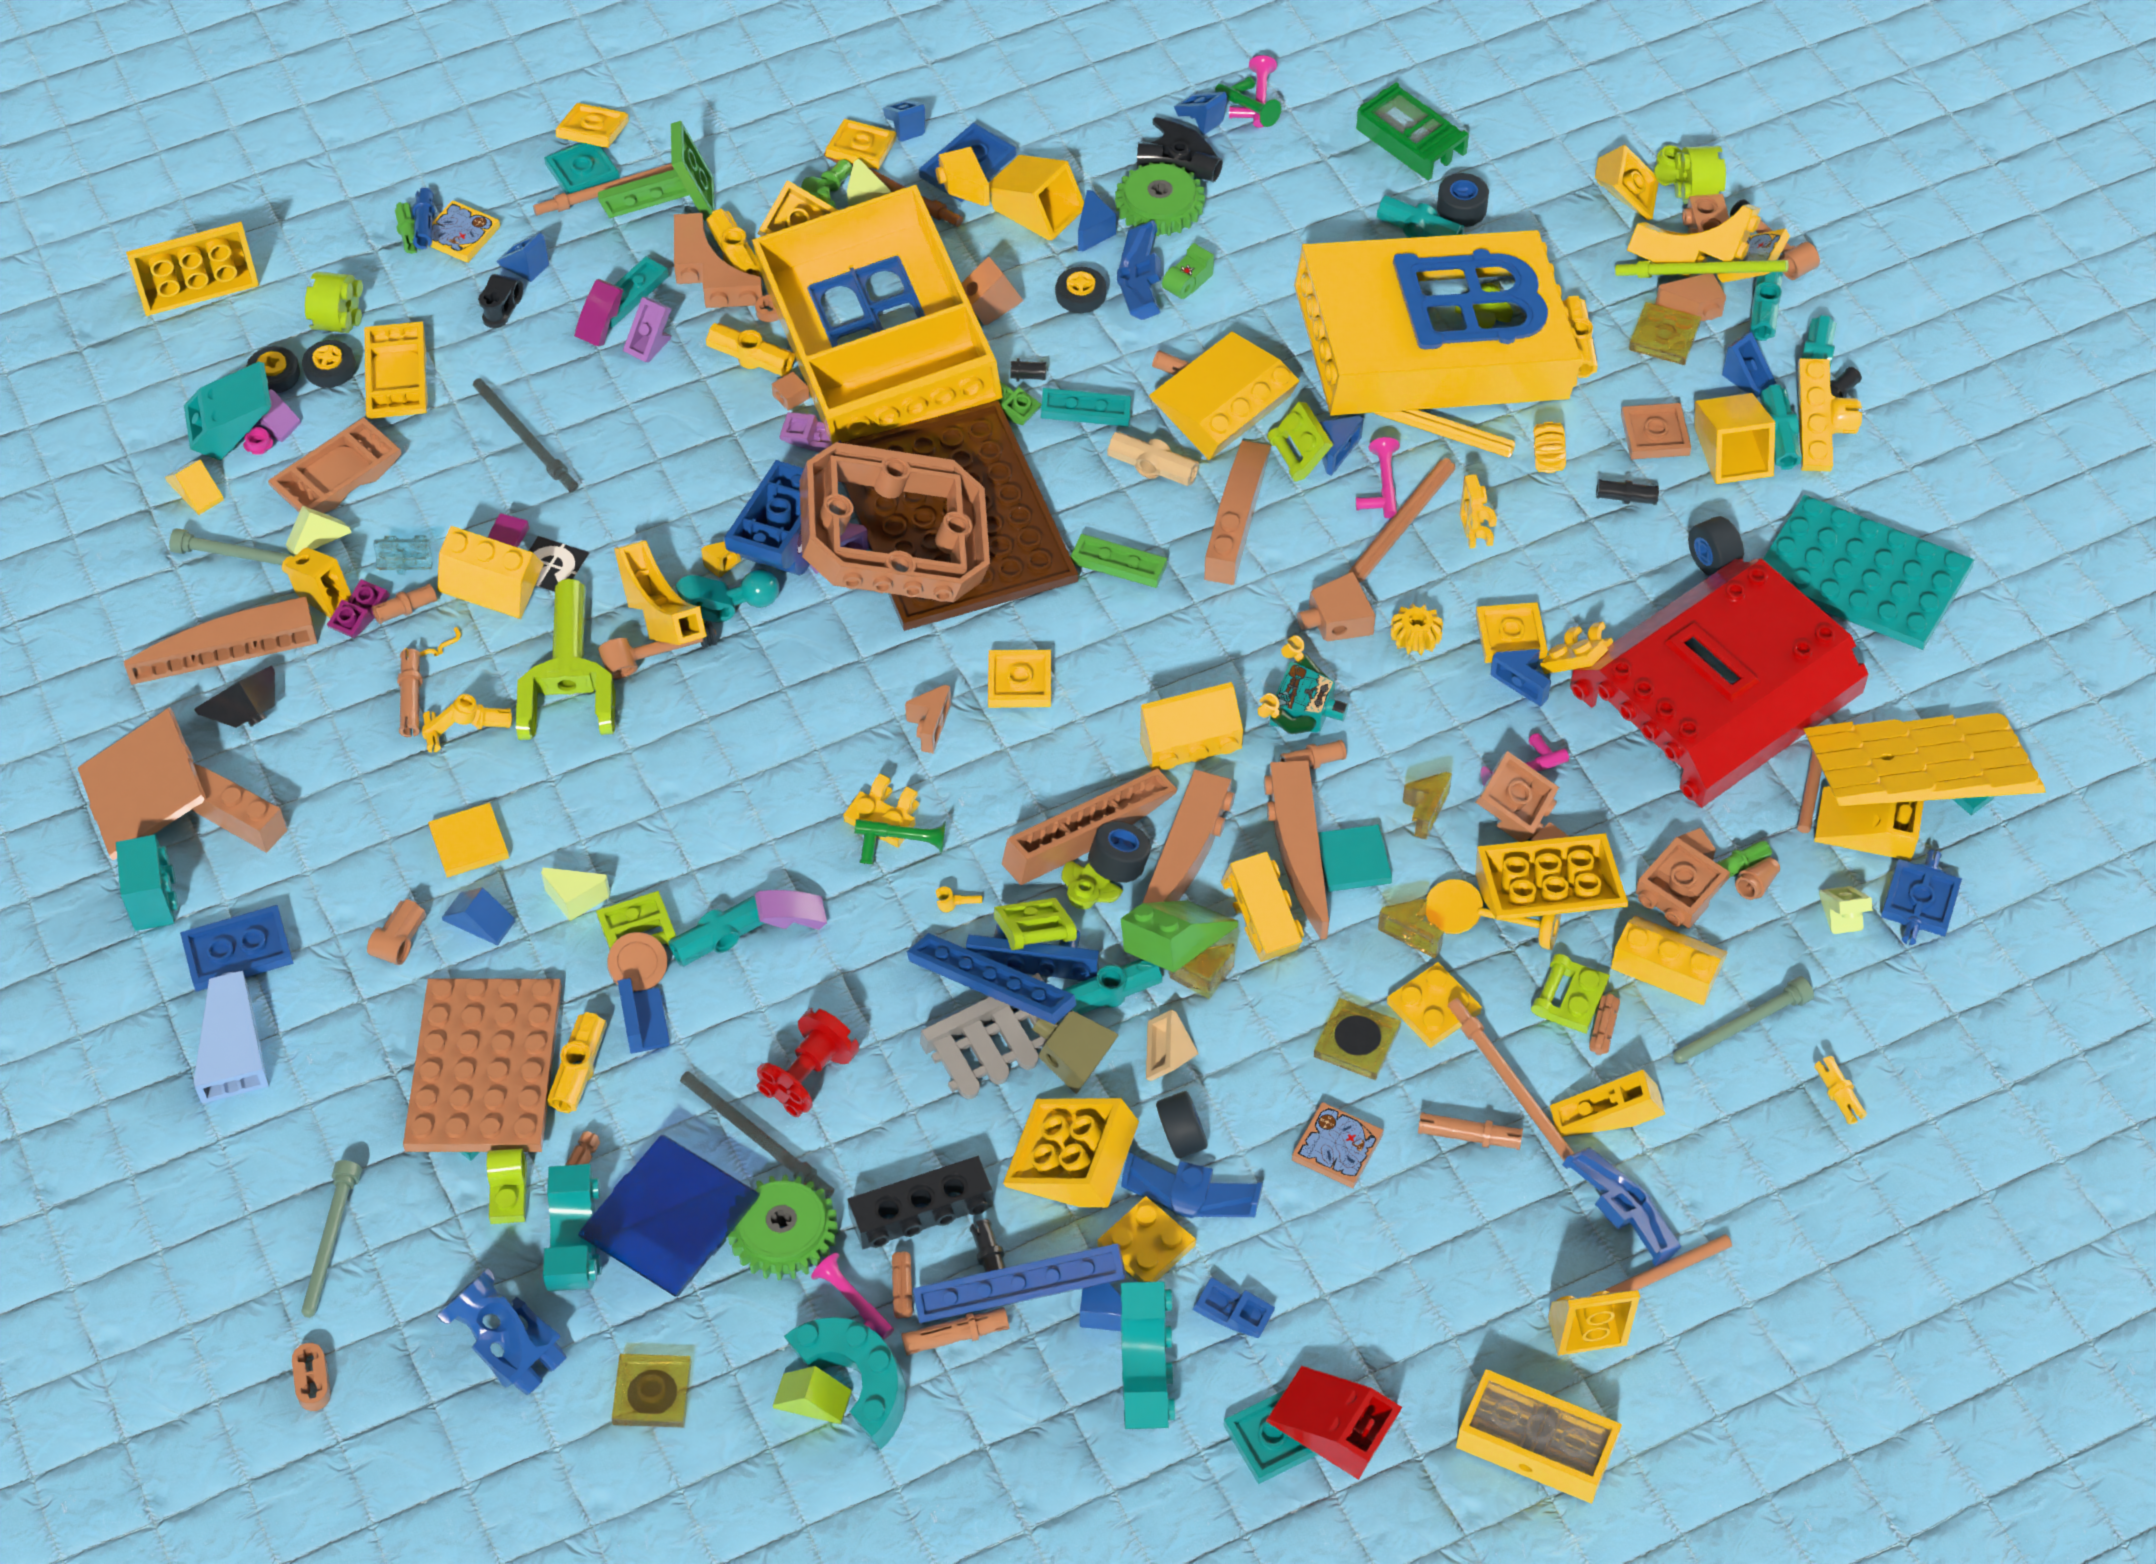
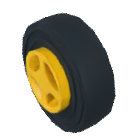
[1055,266,1107,314]
[302,340,356,388]
[246,346,300,393]

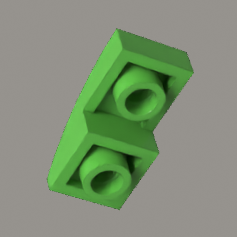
[992,381,1041,425]

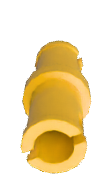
[1814,1056,1867,1125]

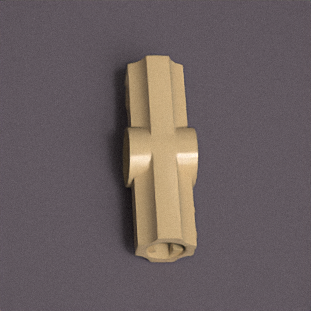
[1107,432,1199,486]

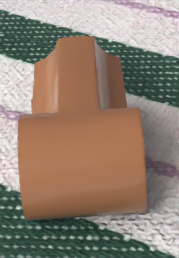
[367,899,426,965]

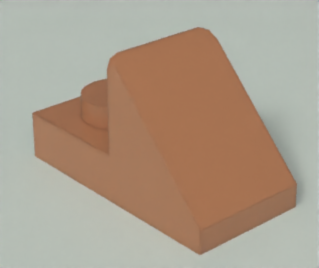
[905,685,951,754]

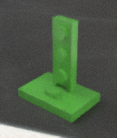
[598,121,715,221]

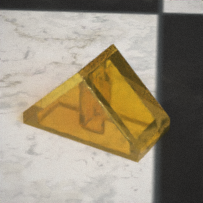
[1168,943,1235,999]

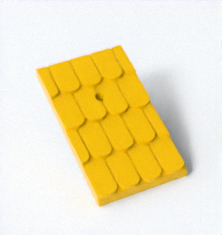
[1803,713,2046,806]

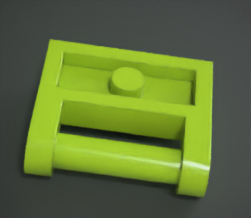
[1267,402,1333,482]
[596,891,676,950]
[994,898,1077,950]
[1531,954,1610,1034]

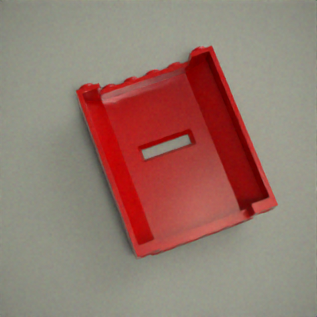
[1570,558,1869,808]

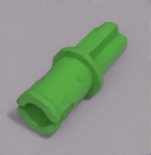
[395,202,421,254]
[1716,841,1772,878]

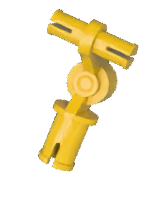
[422,694,512,753]

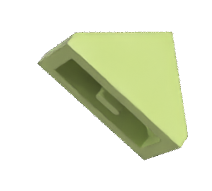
[847,159,891,207]
[286,506,351,556]
[541,867,610,921]

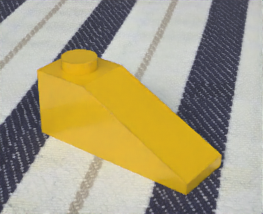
[1550,1069,1665,1137]

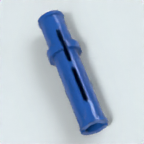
[412,188,435,249]

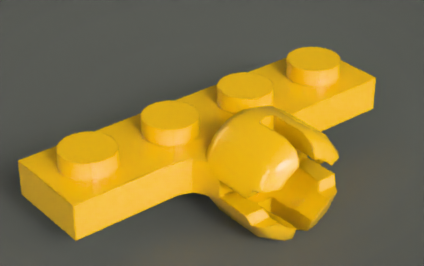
[1798,358,1862,472]

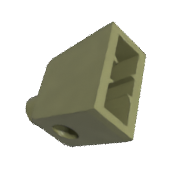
[1032,1011,1119,1094]

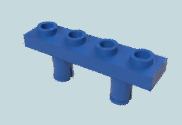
[966,924,1099,981]

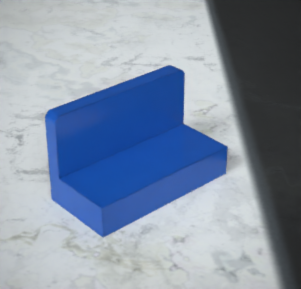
[617,978,670,1054]

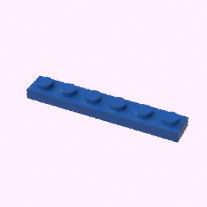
[906,933,1077,1025]
[913,1243,1127,1324]

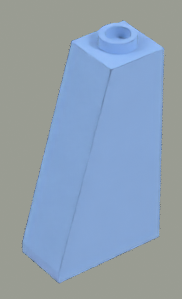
[194,970,269,1104]

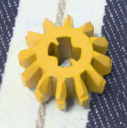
[1533,422,1566,473]
[1390,602,1443,656]

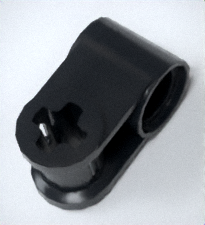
[478,274,524,328]

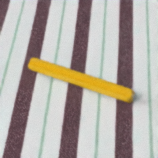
[1374,410,1515,458]

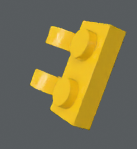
[1459,474,1497,549]
[1540,622,1613,674]
[843,773,919,848]

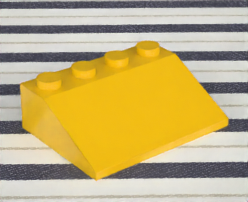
[126,222,259,316]
[1149,331,1300,460]
[1475,833,1628,920]

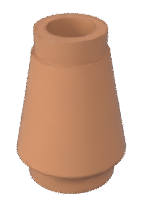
[1735,857,1780,900]

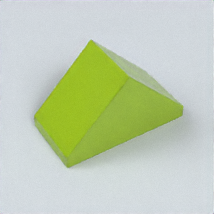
[773,1366,852,1425]

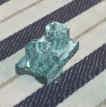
[373,535,433,575]

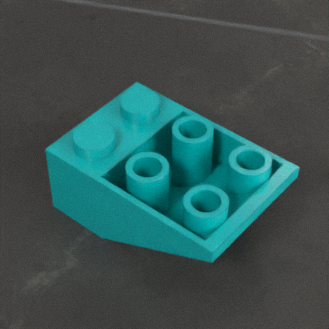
[184,361,271,461]

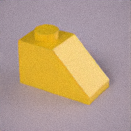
[936,147,990,206]

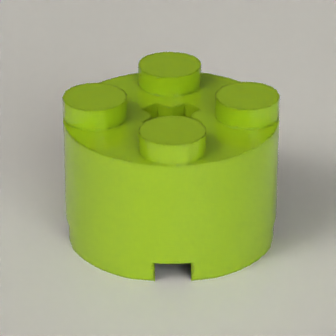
[1674,145,1726,204]
[305,271,363,333]

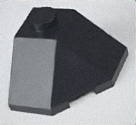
[194,665,275,728]

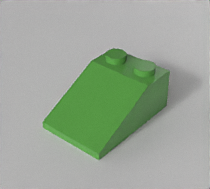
[1120,900,1238,973]

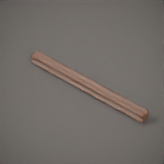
[1349,458,1455,583]

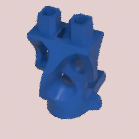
[436,1268,567,1395]

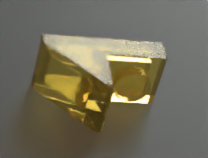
[1403,772,1452,840]
[1378,899,1444,959]

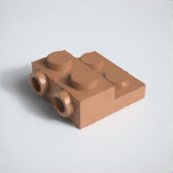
[1475,751,1560,842]
[1636,837,1730,929]

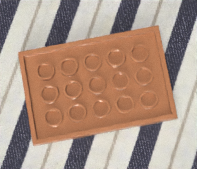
[403,979,562,1152]

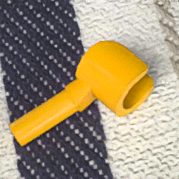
[936,887,982,912]

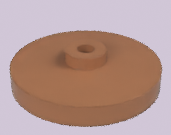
[607,932,667,992]

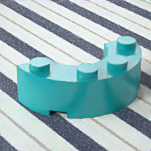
[543,1164,603,1292]
[1121,1282,1175,1429]
[784,1317,906,1450]

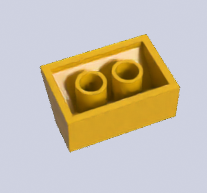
[437,526,544,619]
[1140,682,1243,771]
[1611,915,1728,1006]

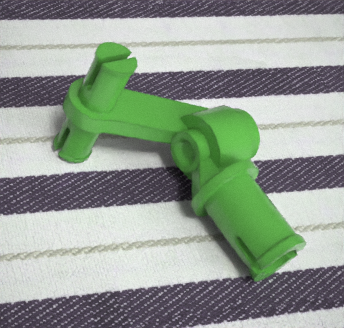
[801,159,852,208]

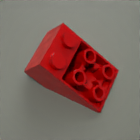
[1266,1365,1402,1480]

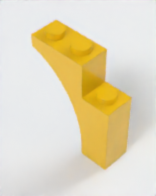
[1627,204,1761,277]
[614,540,707,645]

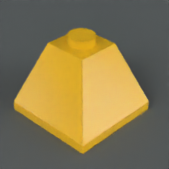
[1594,144,1659,221]

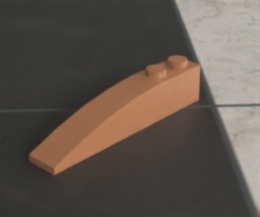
[1204,440,1271,585]
[124,597,317,685]
[1264,760,1329,939]
[191,763,287,853]
[1001,768,1177,885]
[1142,769,1235,903]

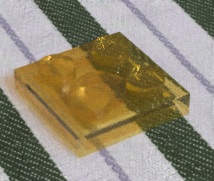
[1629,302,1702,365]

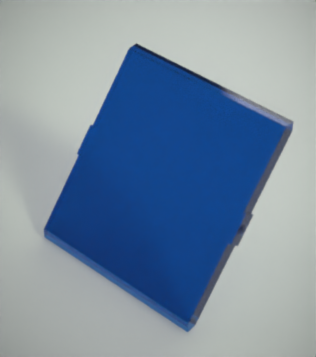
[578,1134,760,1297]

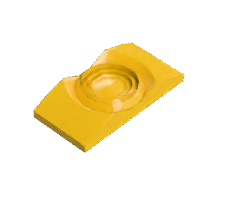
[364,321,428,419]

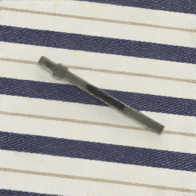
[473,378,578,492]
[680,1071,835,1199]

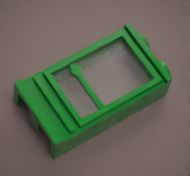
[1356,82,1469,181]

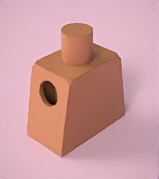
[961,256,1024,325]
[1297,572,1376,641]

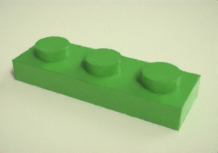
[1071,534,1167,588]

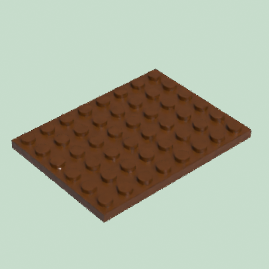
[842,400,1078,631]

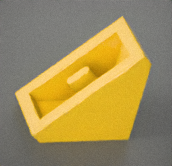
[165,460,224,515]

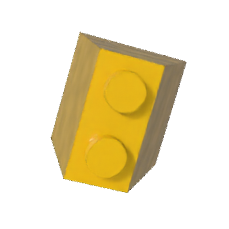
[989,155,1084,241]
[1695,393,1775,484]

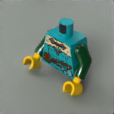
[1258,635,1349,735]

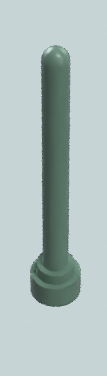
[169,528,294,565]
[1673,976,1814,1063]
[302,1160,362,1318]

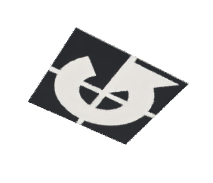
[529,536,589,592]

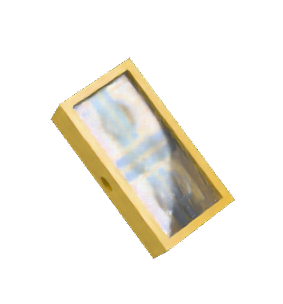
[1456,1369,1622,1504]

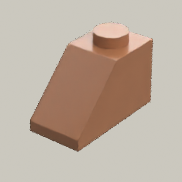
[1655,274,1726,323]

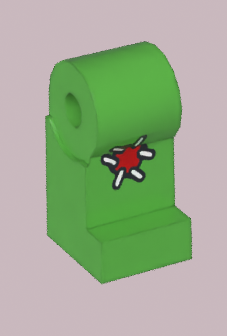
[1162,243,1214,299]

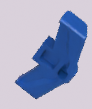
[1117,220,1161,320]
[1562,1147,1681,1266]
[1121,1151,1263,1219]

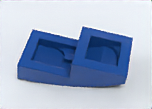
[1192,1277,1275,1338]

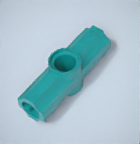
[1376,195,1464,238]
[1750,272,1783,341]
[1802,315,1837,367]
[1760,385,1802,470]
[668,896,764,967]
[1062,959,1162,1015]

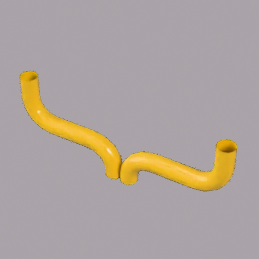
[404,627,461,657]

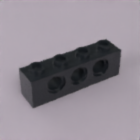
[847,1156,993,1250]

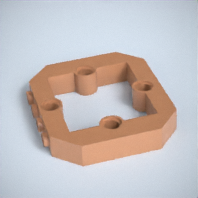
[799,442,990,602]

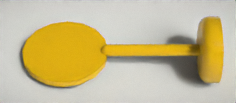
[1424,879,1561,950]

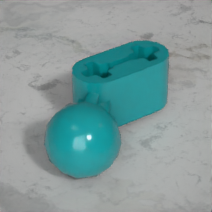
[676,569,779,622]

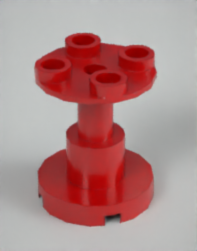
[756,1008,859,1117]

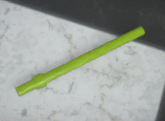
[1615,260,1788,278]

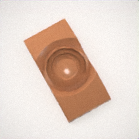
[268,417,401,513]

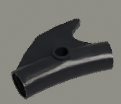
[1137,117,1223,183]

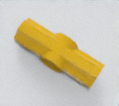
[707,208,761,276]
[1562,296,1598,378]
[706,323,795,376]
[547,1012,607,1114]

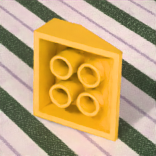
[1003,1098,1139,1208]

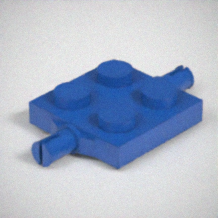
[1881,850,1962,945]

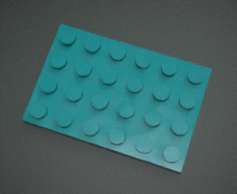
[1763,495,1974,650]

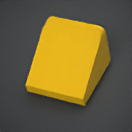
[701,541,741,578]

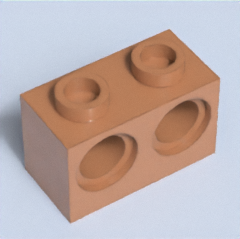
[1682,194,1730,257]

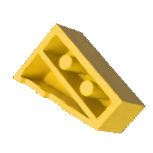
[1221,851,1304,962]

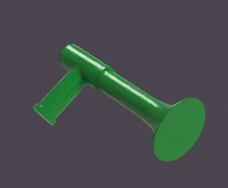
[1215,77,1281,127]
[854,819,946,865]

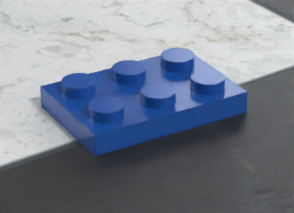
[919,123,1016,202]
[180,905,294,992]

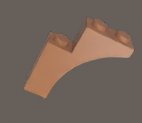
[674,213,763,308]

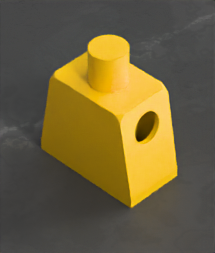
[282,547,351,618]

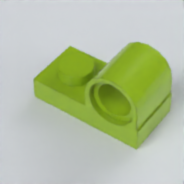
[487,1149,527,1224]

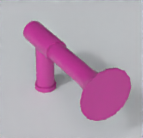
[1229,55,1277,128]
[1355,437,1400,519]
[1481,733,1569,786]
[811,1253,894,1340]

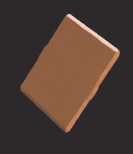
[77,707,207,861]

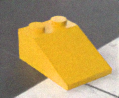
[757,180,839,236]
[1548,1290,1640,1355]

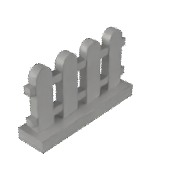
[920,973,1047,1099]

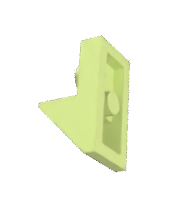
[1819,886,1872,934]

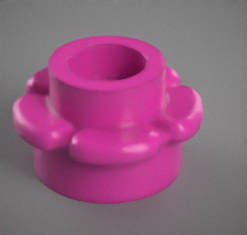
[243,427,273,455]

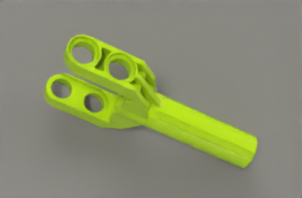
[516,579,616,740]

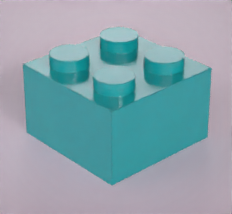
[116,835,179,931]

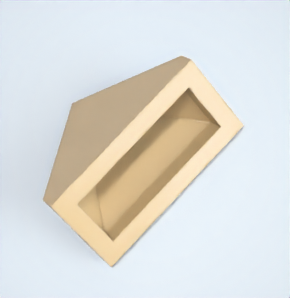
[1146,1009,1199,1081]

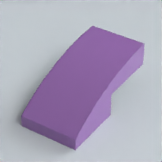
[779,412,842,452]
[755,890,827,930]

